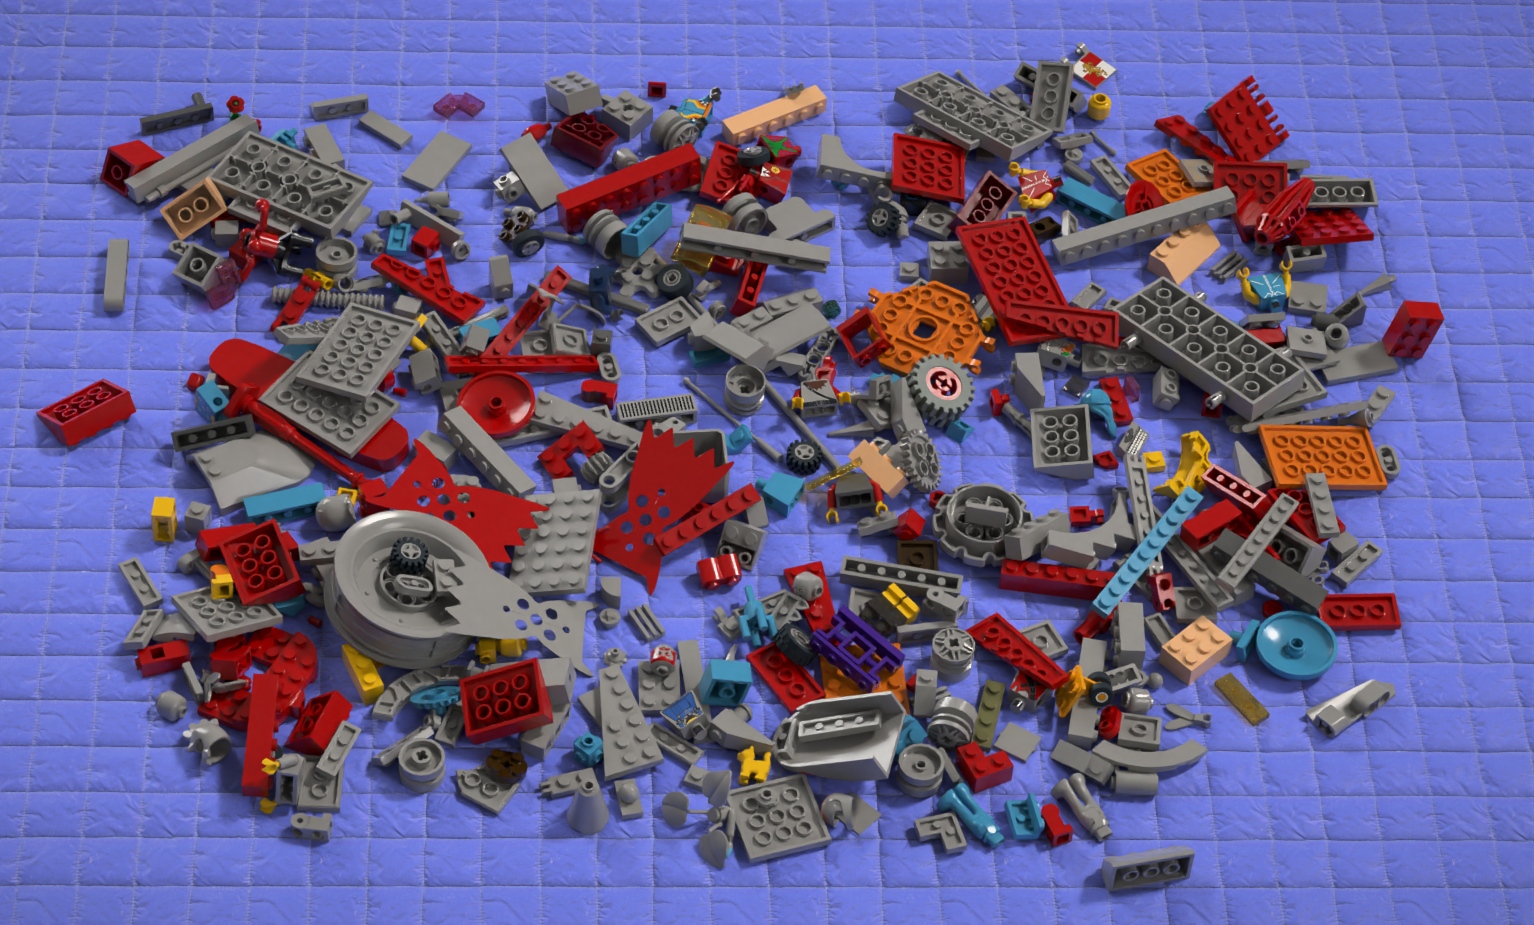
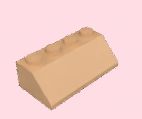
[1147,222,1221,286]

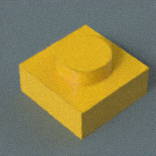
[1142,451,1166,473]

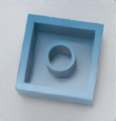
[699,659,753,707]

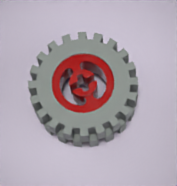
[905,354,975,427]

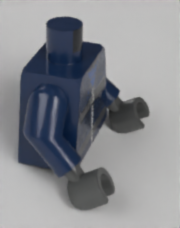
[588,264,627,322]

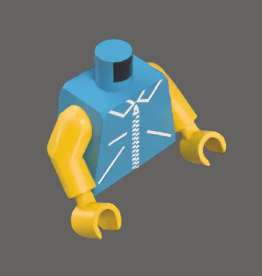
[1236,260,1292,313]

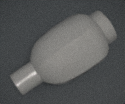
[504,206,538,224]

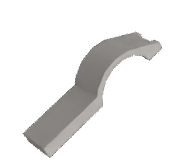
[434,660,490,748]

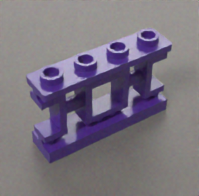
[809,605,906,694]

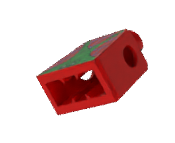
[756,135,802,168]

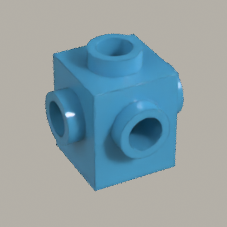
[573,731,603,768]

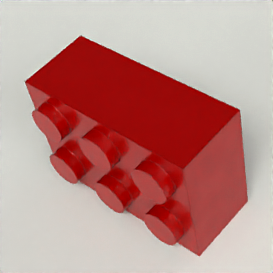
[1382,300,1445,358]

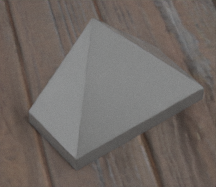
[1105,663,1143,696]

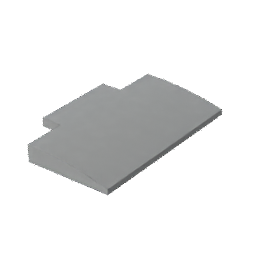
[893,71,1053,162]
[207,131,373,240]

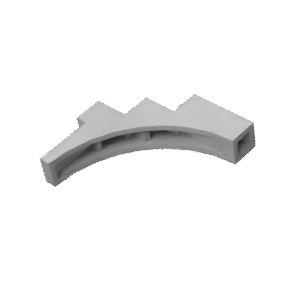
[1040,492,1137,569]

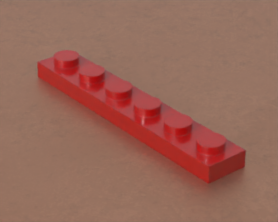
[653,483,762,557]

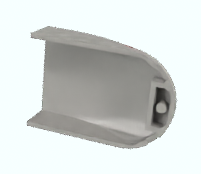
[773,691,906,781]

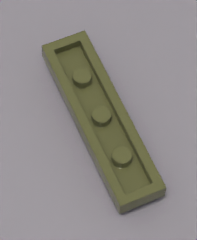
[971,679,1006,753]

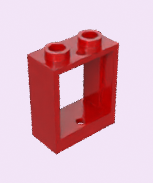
[836,306,893,368]

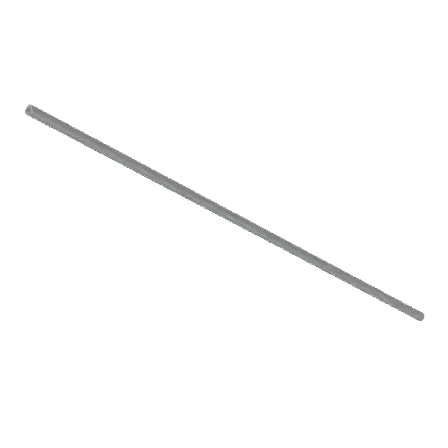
[650,246,895,536]

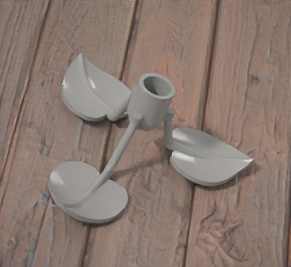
[526,283,606,330]
[661,770,732,868]

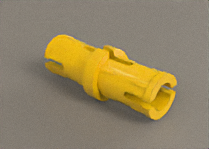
[303,268,334,290]

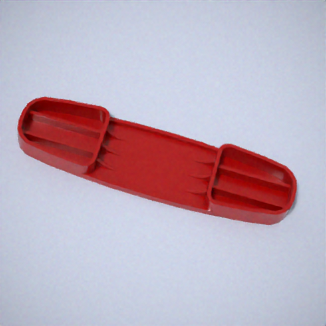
[209,339,410,472]

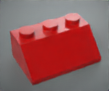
[284,690,353,756]

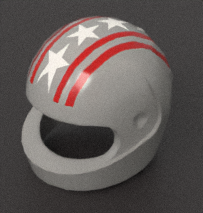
[821,792,856,830]

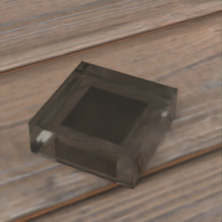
[1063,375,1090,399]

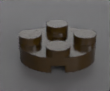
[484,749,528,785]

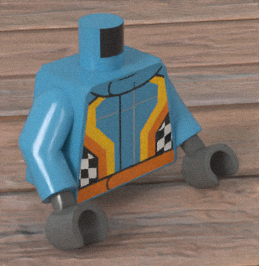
[669,87,722,138]

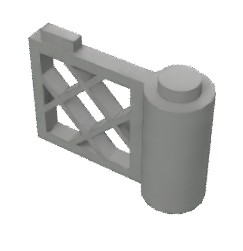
[1110,743,1158,796]

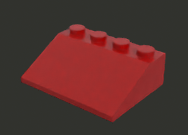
[36,378,137,446]
[218,518,306,607]
[459,657,553,745]

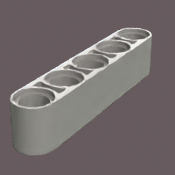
[103,239,129,312]

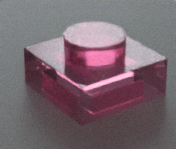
[1122,375,1141,403]

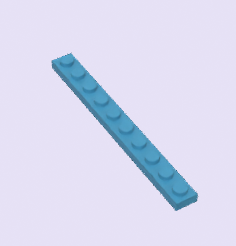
[1089,485,1204,619]

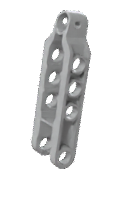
[599,417,686,513]

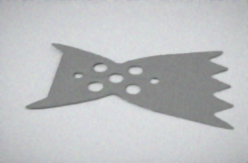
[445,549,599,677]

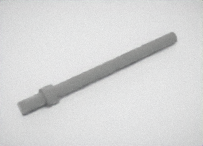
[144,145,235,203]

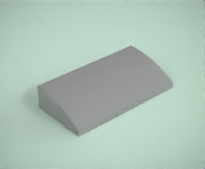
[752,303,831,360]

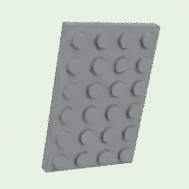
[296,302,420,402]
[258,349,401,459]
[509,489,602,597]

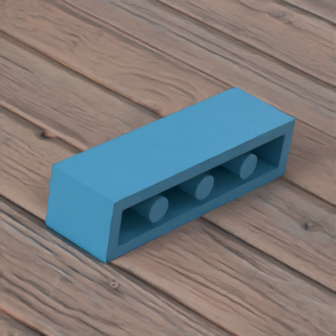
[1055,177,1127,225]
[621,201,673,257]
[243,482,326,526]

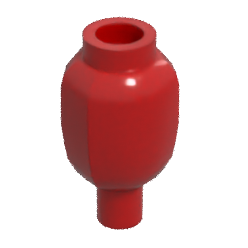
[521,122,552,142]

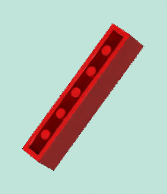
[999,558,1116,601]
[242,673,283,797]

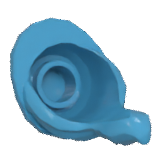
[1074,389,1117,439]

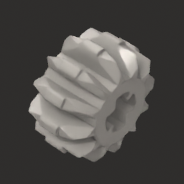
[580,451,613,484]

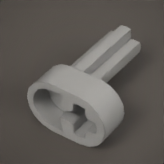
[177,549,212,582]

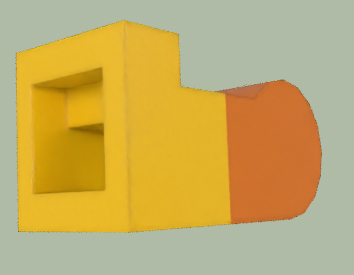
[210,564,233,599]

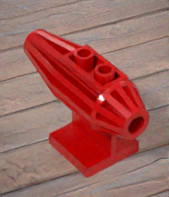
[1231,177,1315,246]

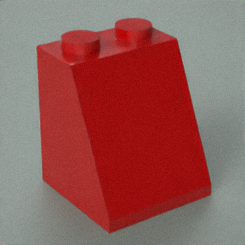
[100,140,165,198]

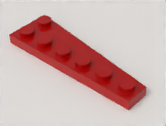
[371,253,486,326]
[784,561,840,658]
[965,612,1070,691]

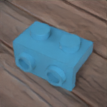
[1004,793,1045,840]

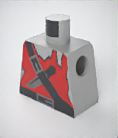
[1008,670,1053,714]

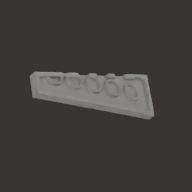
[273,317,338,346]
[1081,344,1173,377]
[528,390,643,450]

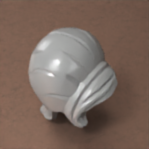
[315,494,356,532]

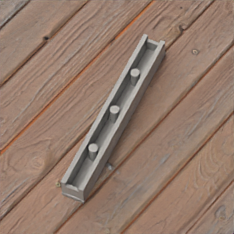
[124,114,260,204]
[679,222,831,274]

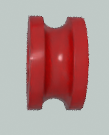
[929,490,945,510]

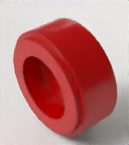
[1262,600,1283,619]

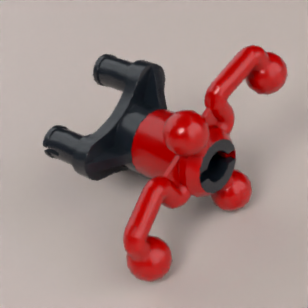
[232,198,314,284]

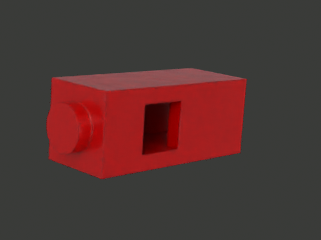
[134,639,192,678]

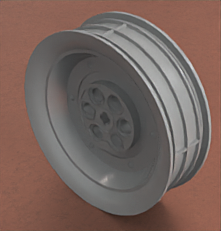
[324,510,489,669]

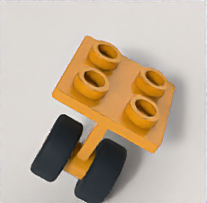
[1054,665,1114,718]

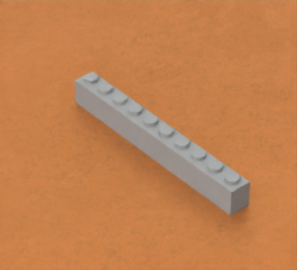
[1052,186,1237,266]

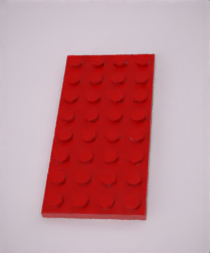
[955,216,1069,347]

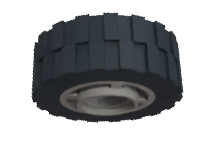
[774,623,819,667]

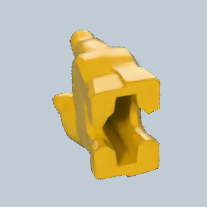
[737,746,772,786]

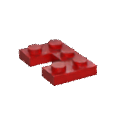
[537,420,606,479]

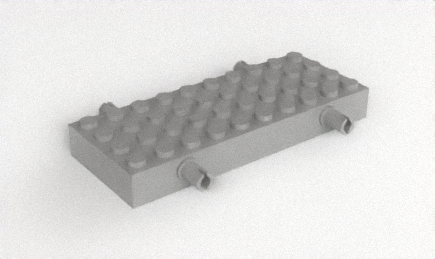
[1111,276,1305,422]

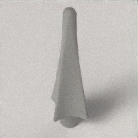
[1359,273,1397,297]
[828,420,882,438]

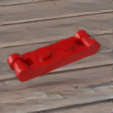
[270,275,322,333]

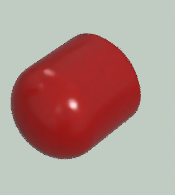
[186,373,205,392]

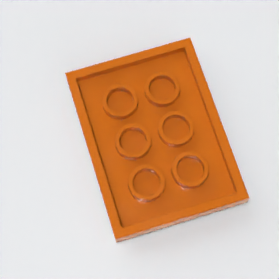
[1124,148,1212,205]

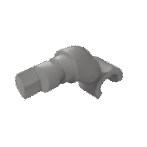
[872,184,909,239]

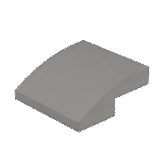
[153,612,198,643]

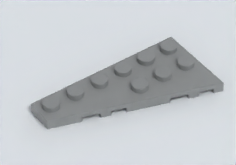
[599,664,664,781]

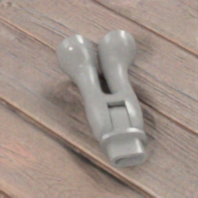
[1050,773,1113,842]

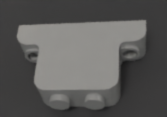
[764,196,836,242]

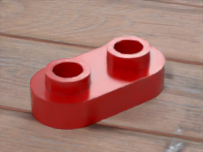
[1098,706,1122,740]

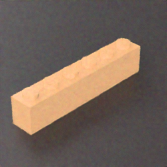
[722,85,827,147]

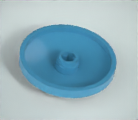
[1255,611,1338,680]

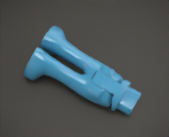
[936,783,1005,848]

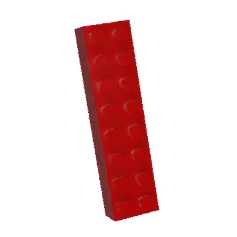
[556,143,701,234]

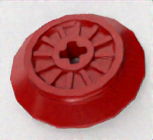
[1124,180,1164,216]

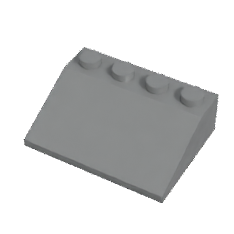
[1030,404,1094,480]

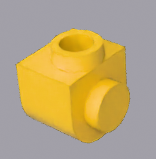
[475,638,497,664]

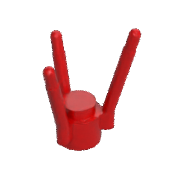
[716,175,755,204]

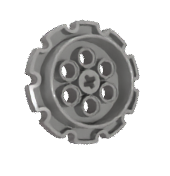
[932,483,1034,567]

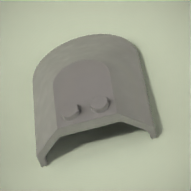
[186,429,316,516]

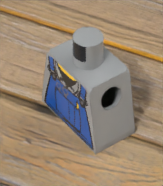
[660,690,710,740]

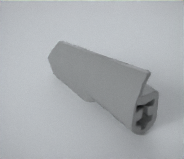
[1306,679,1396,738]

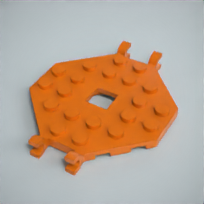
[853,281,996,377]

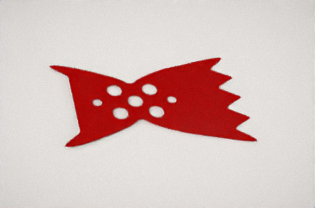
[593,419,734,595]
[365,438,550,569]

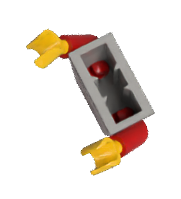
[791,373,851,418]

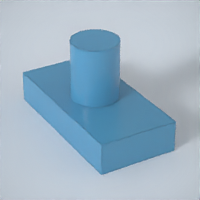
[1229,619,1260,662]

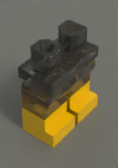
[858,583,920,639]

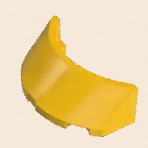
[1152,430,1212,499]

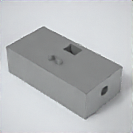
[489,657,577,705]

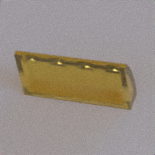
[670,204,732,277]

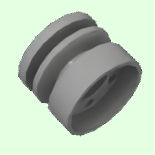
[650,109,699,152]
[583,209,628,260]
[724,364,766,416]
[930,628,975,683]
[927,697,978,752]

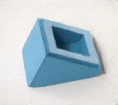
[946,419,975,443]

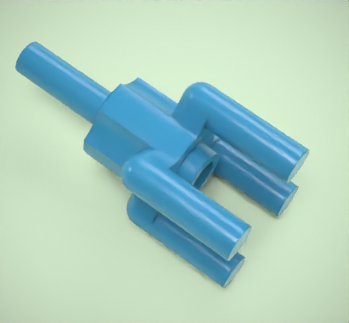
[738,585,778,650]

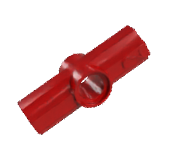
[1073,600,1122,645]

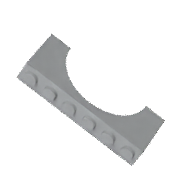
[816,133,924,198]

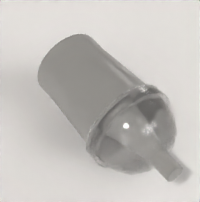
[414,191,450,209]

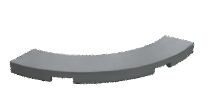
[372,665,468,722]
[1091,739,1208,772]

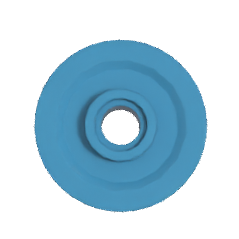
[410,686,461,714]

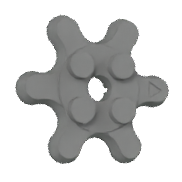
[612,247,668,299]

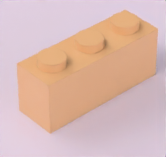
[848,439,909,499]

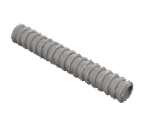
[271,286,385,311]

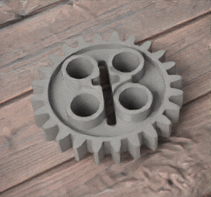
[899,429,943,493]

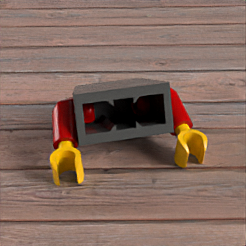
[826,471,888,524]

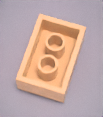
[1158,615,1233,686]

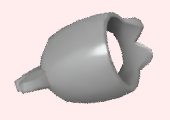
[183,719,232,767]

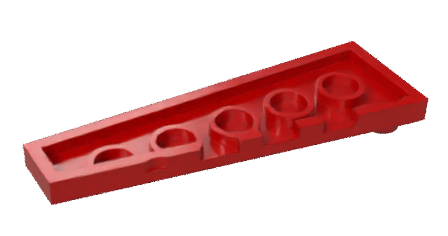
[1154,115,1237,165]
[1005,299,1119,350]

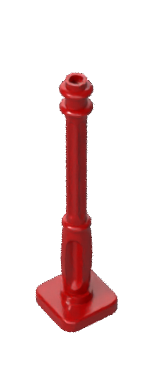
[223,382,373,489]

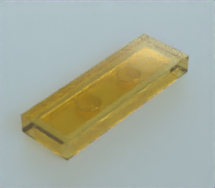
[804,457,863,491]
[1214,672,1270,727]

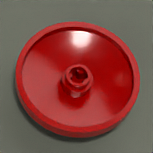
[457,370,536,439]

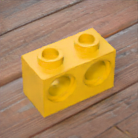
[151,497,178,543]

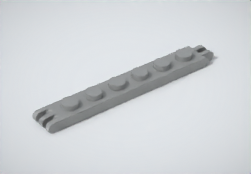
[1229,400,1368,434]
[1123,454,1163,576]

